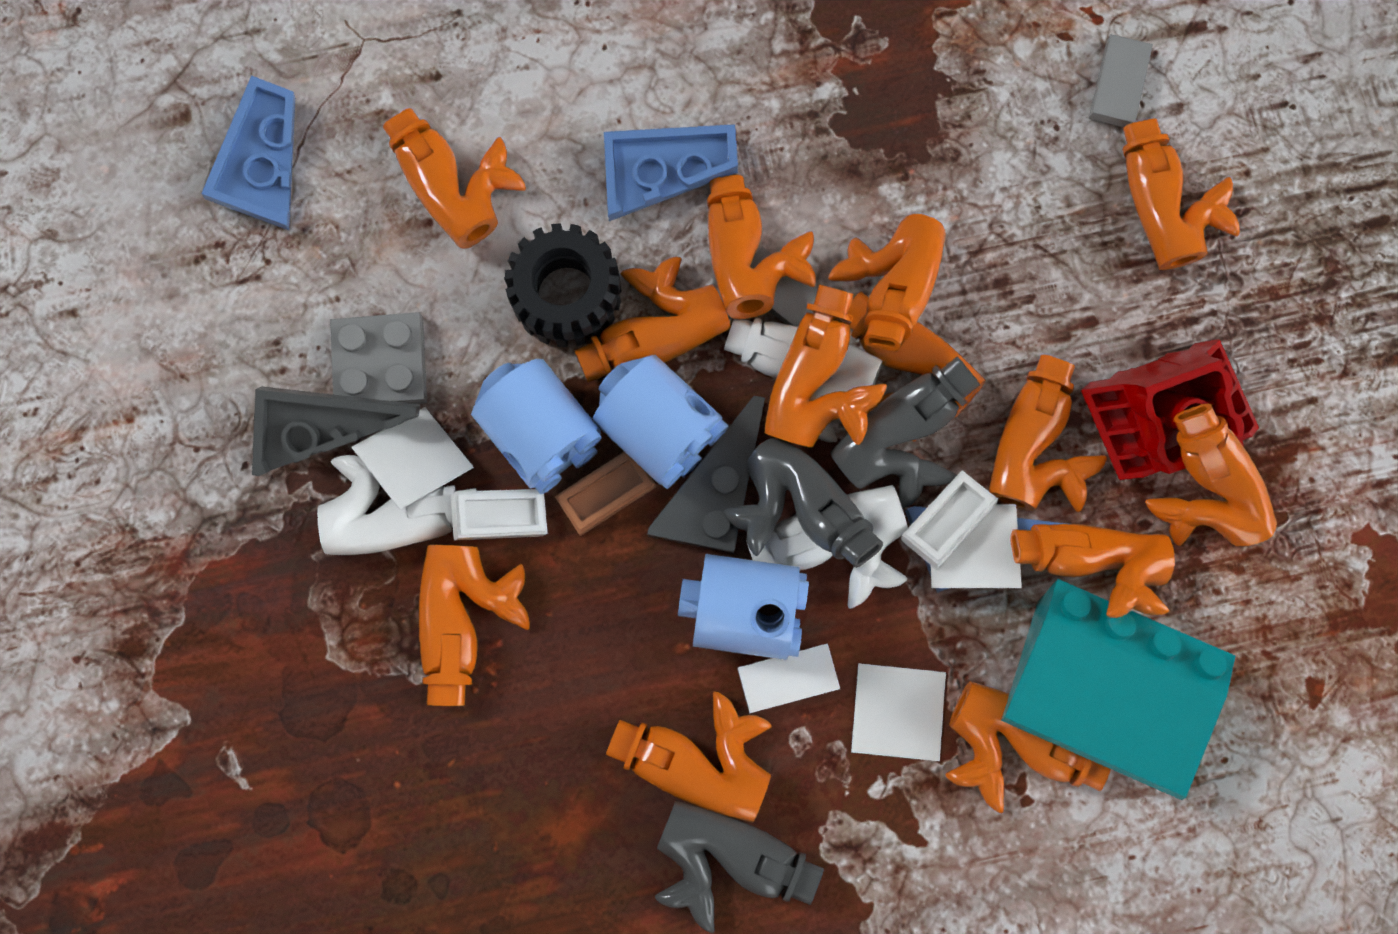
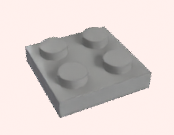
[330,312,427,404]

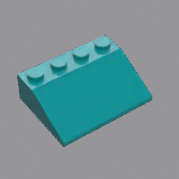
[1001,579,1236,800]

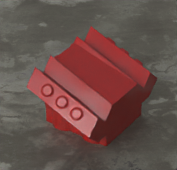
[1081,339,1259,480]

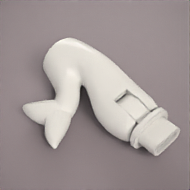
[724,317,883,442]
[317,455,477,555]
[746,485,908,609]

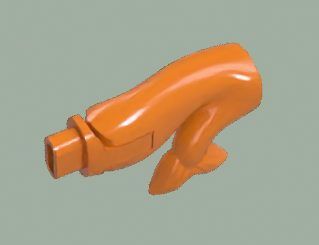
[383,108,526,249]
[1122,118,1240,270]
[707,175,816,320]
[828,214,946,351]
[574,257,731,383]
[765,284,887,447]
[848,291,986,442]
[989,355,1107,512]
[1145,404,1277,547]
[1010,524,1175,618]
[419,545,530,706]
[945,681,1111,814]
[606,691,772,823]

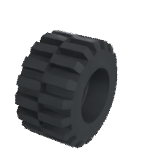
[504,223,622,347]

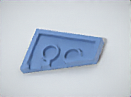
[201,75,296,230]
[604,124,738,222]

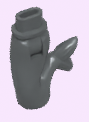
[830,357,980,508]
[724,437,883,568]
[655,800,824,933]

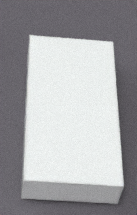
[901,471,998,570]
[450,489,548,540]
[737,643,840,713]

